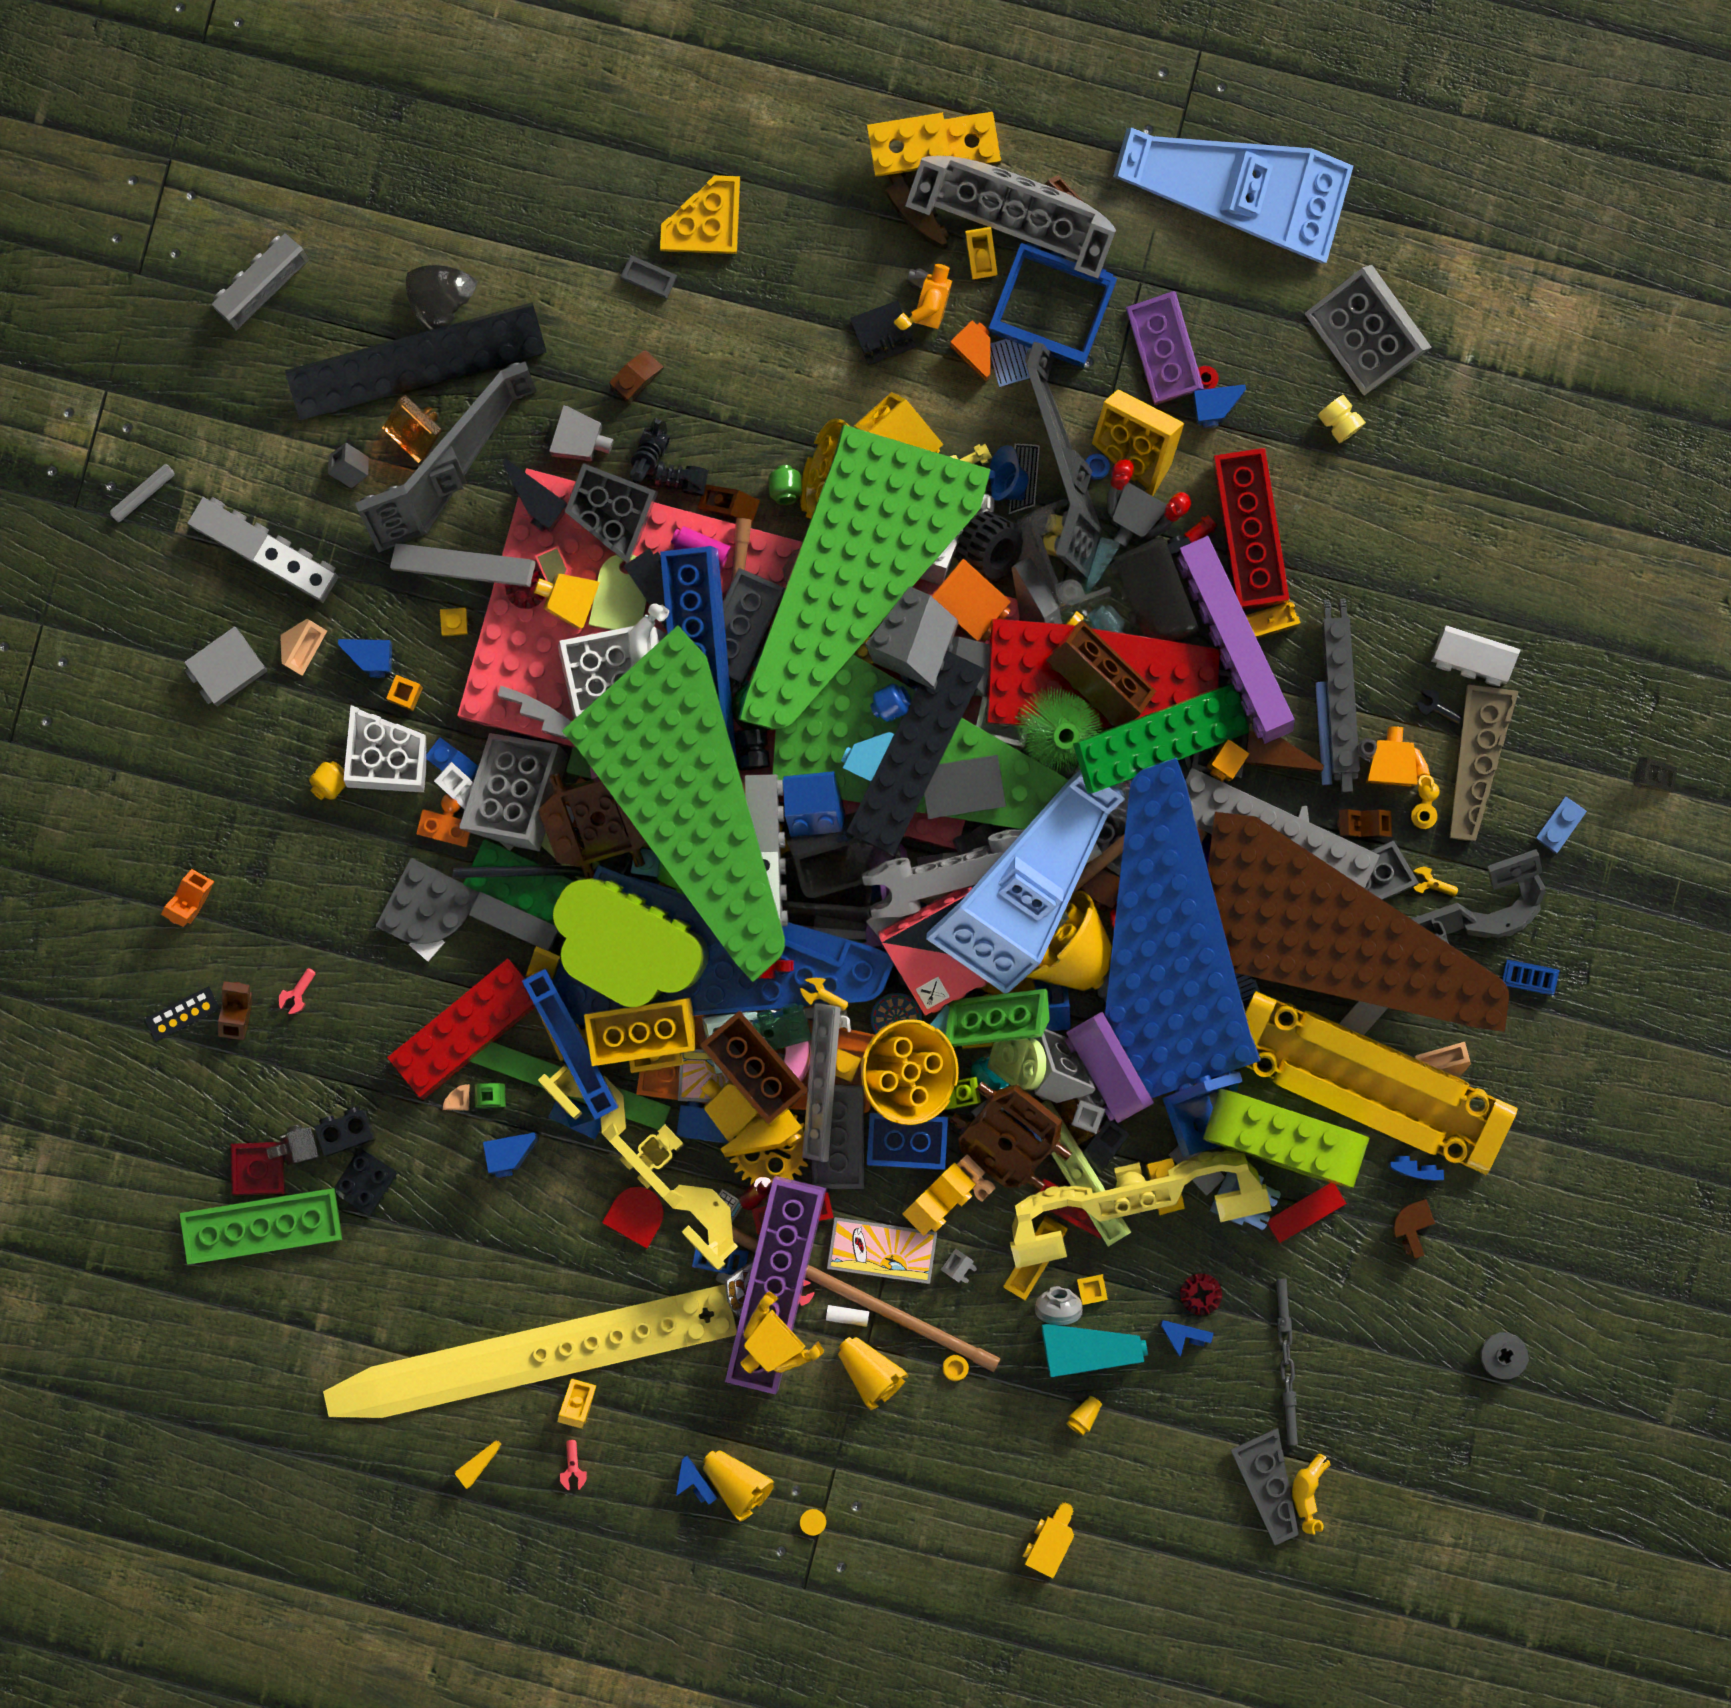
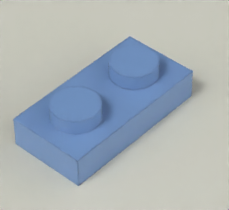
[1535,796,1587,854]

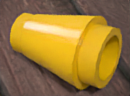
[1066,1396,1102,1436]

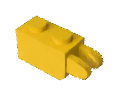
[1022,1502,1074,1578]

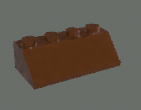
[1046,620,1156,727]
[700,1010,808,1126]

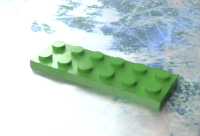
[180,1188,343,1265]

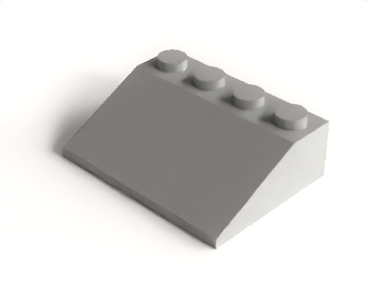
[1304,265,1432,396]
[459,733,569,851]

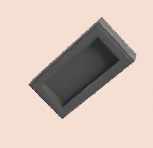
[620,255,677,300]

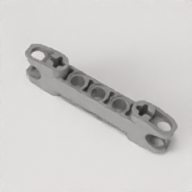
[861,829,1025,918]

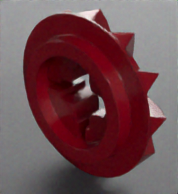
[505,570,545,609]
[1180,1273,1222,1315]

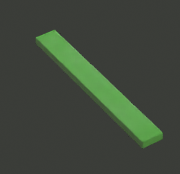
[470,1042,671,1130]

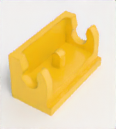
[1246,602,1300,639]

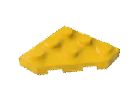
[660,176,740,254]

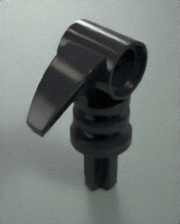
[629,418,670,483]
[644,461,709,496]

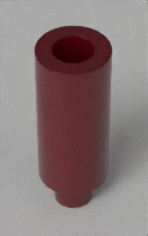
[739,1177,772,1210]

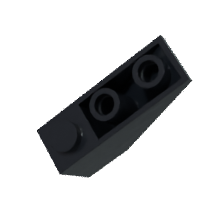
[1062,1118,1130,1187]

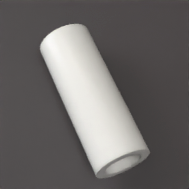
[826,1305,869,1327]

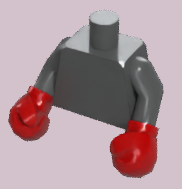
[1107,459,1191,548]

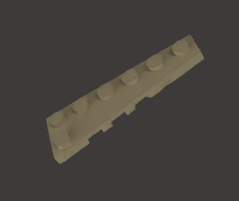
[1449,685,1518,842]

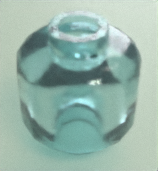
[1087,604,1125,634]

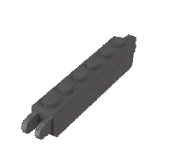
[1322,599,1360,794]

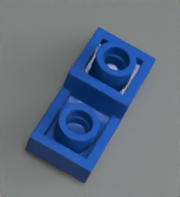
[1388,1156,1444,1181]

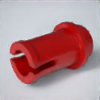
[1184,515,1217,543]

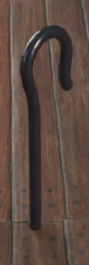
[452,827,633,878]

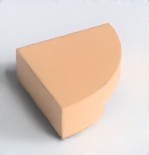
[443,1084,470,1111]

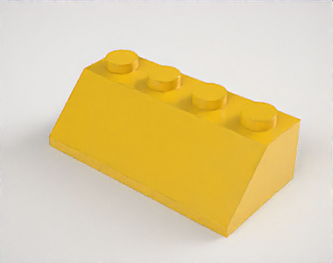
[584,997,695,1066]

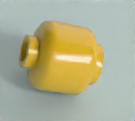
[309,761,346,800]

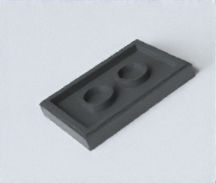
[924,755,1006,819]

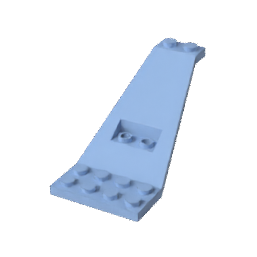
[1113,128,1353,263]
[926,770,1126,994]

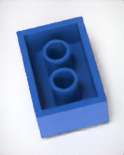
[867,1113,948,1170]

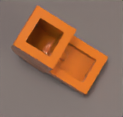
[161,869,214,927]

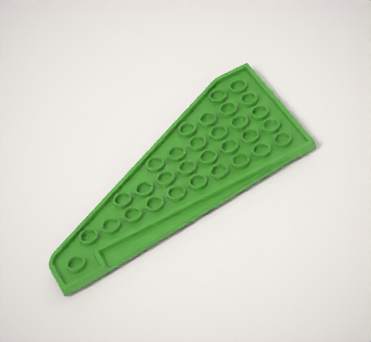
[738,425,991,729]
[562,625,785,982]
[773,654,1069,829]

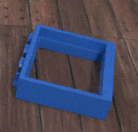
[989,243,1117,368]

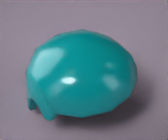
[971,1057,1009,1091]

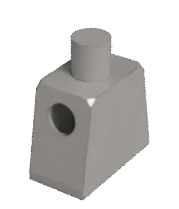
[549,405,614,461]

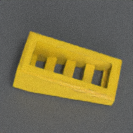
[455,1440,501,1489]

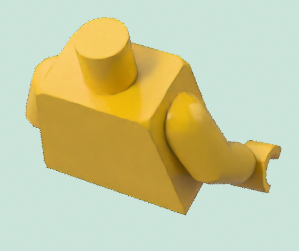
[740,1292,824,1374]

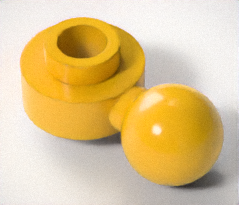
[1411,783,1439,829]

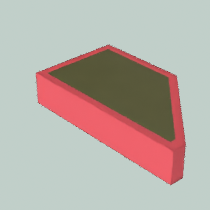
[535,546,569,583]

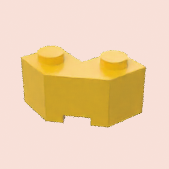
[903,1162,976,1236]

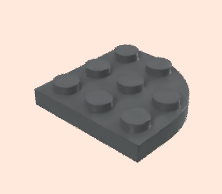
[375,858,479,944]

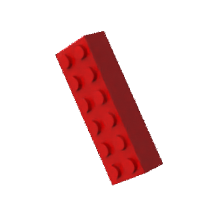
[1212,448,1290,610]
[387,959,536,1100]

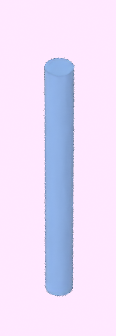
[1315,682,1332,785]

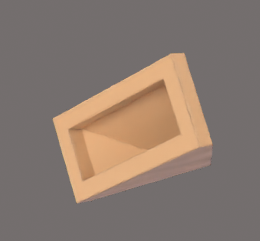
[281,619,327,676]
[1415,1042,1471,1078]

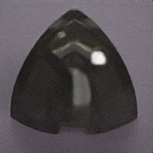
[406,265,478,331]

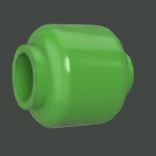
[768,465,802,505]

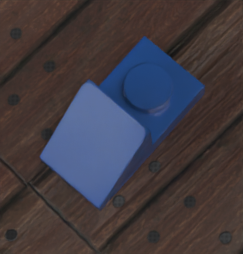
[426,737,479,781]
[1160,1320,1213,1357]
[676,1455,718,1504]

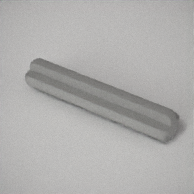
[110,464,175,522]

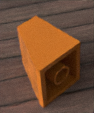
[932,559,1011,642]

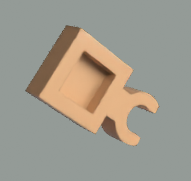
[957,1154,995,1201]

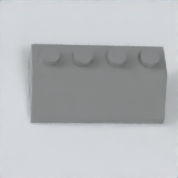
[212,234,309,330]

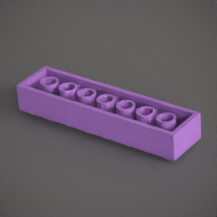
[1177,536,1295,744]
[725,1176,827,1394]

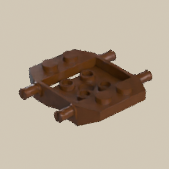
[538,772,646,879]
[949,1081,1072,1192]

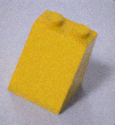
[854,392,944,453]

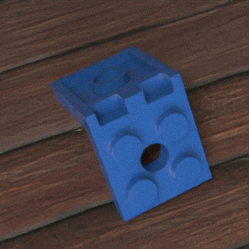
[1163,1072,1243,1157]

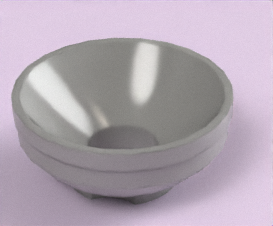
[1035,1286,1082,1325]

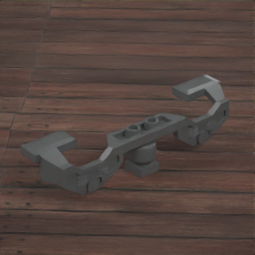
[1412,849,1546,944]

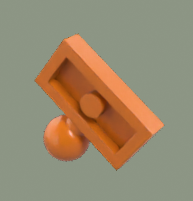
[416,794,471,847]

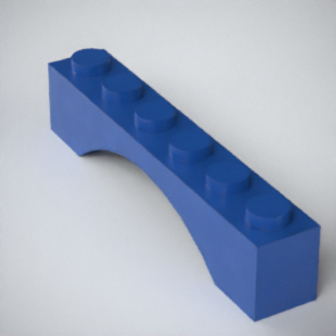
[522,968,618,1120]

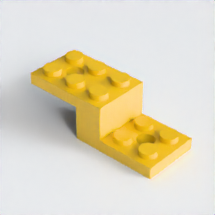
[867,112,1001,177]

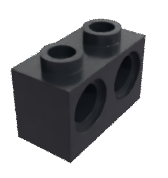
[314,1107,376,1157]

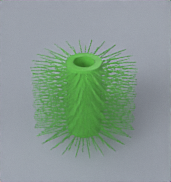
[1015,686,1103,773]

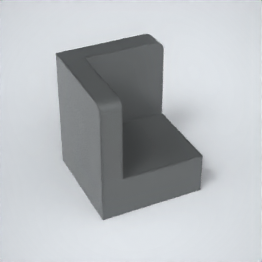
[328,442,369,488]
[953,823,992,855]

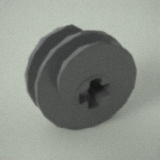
[1480,1332,1529,1379]

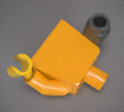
[894,264,952,330]
[1358,726,1434,793]

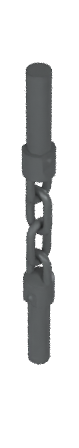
[1276,1278,1298,1445]

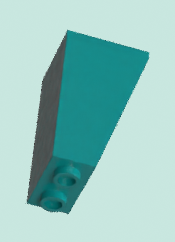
[1041,1324,1148,1377]

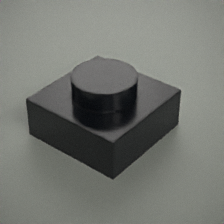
[1163,536,1191,559]

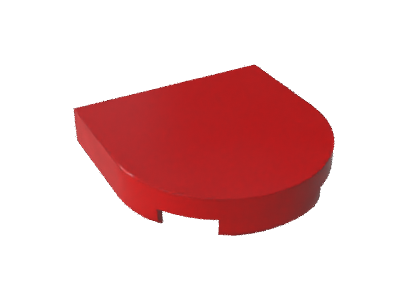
[602,1187,664,1249]

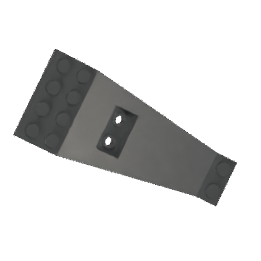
[1025,342,1102,579]
[355,362,537,553]

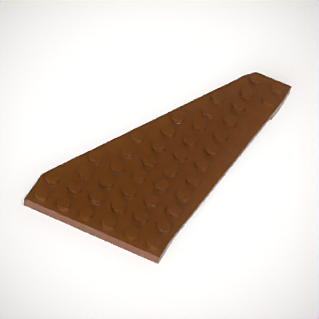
[1208,812,1509,1032]

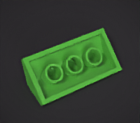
[945,989,1050,1047]

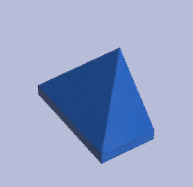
[548,1099,601,1139]

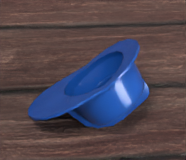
[990,445,1029,501]

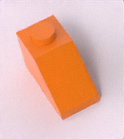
[950,320,990,382]

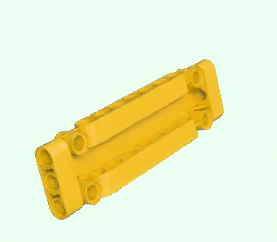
[1245,990,1518,1175]

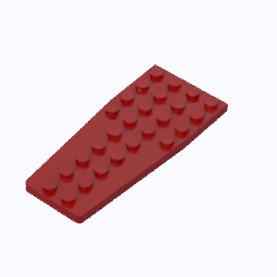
[986,619,1219,729]

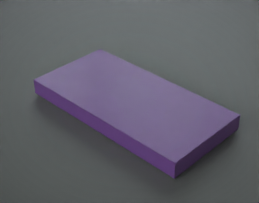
[1126,291,1204,405]

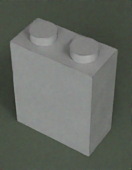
[185,627,267,707]

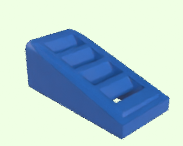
[1502,959,1559,996]
[692,1243,749,1275]

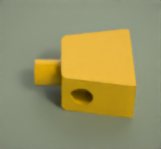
[534,574,600,629]
[700,1078,757,1142]

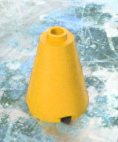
[838,1337,909,1410]
[703,1450,774,1521]

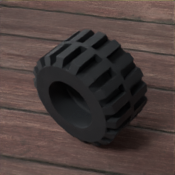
[956,511,1023,583]

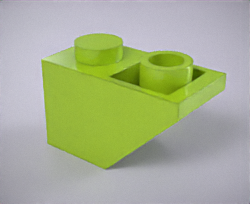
[944,1077,981,1110]

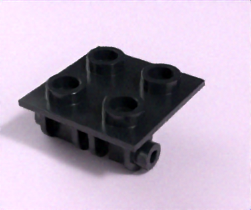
[850,300,916,365]
[334,1148,398,1217]

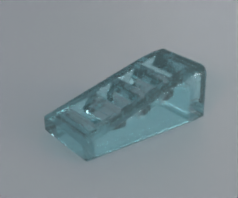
[1085,537,1121,591]

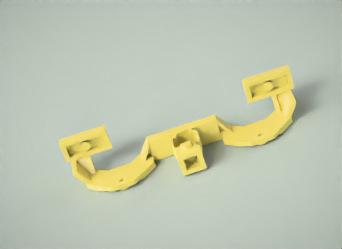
[538,1065,738,1271]
[1010,1151,1272,1269]

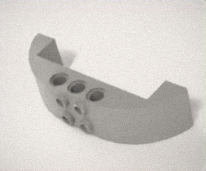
[905,156,1116,278]

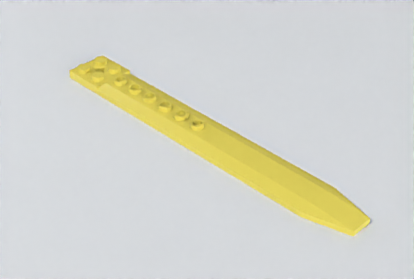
[323,1284,737,1418]

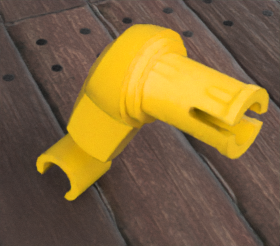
[1292,1454,1330,1535]

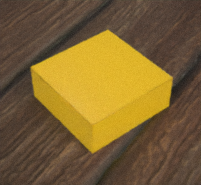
[1077,1274,1108,1305]

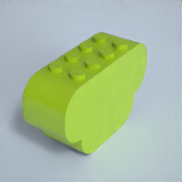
[553,878,709,1007]
[1203,1089,1370,1188]

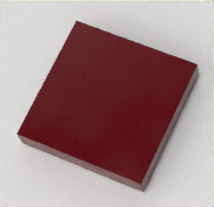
[231,1142,285,1196]

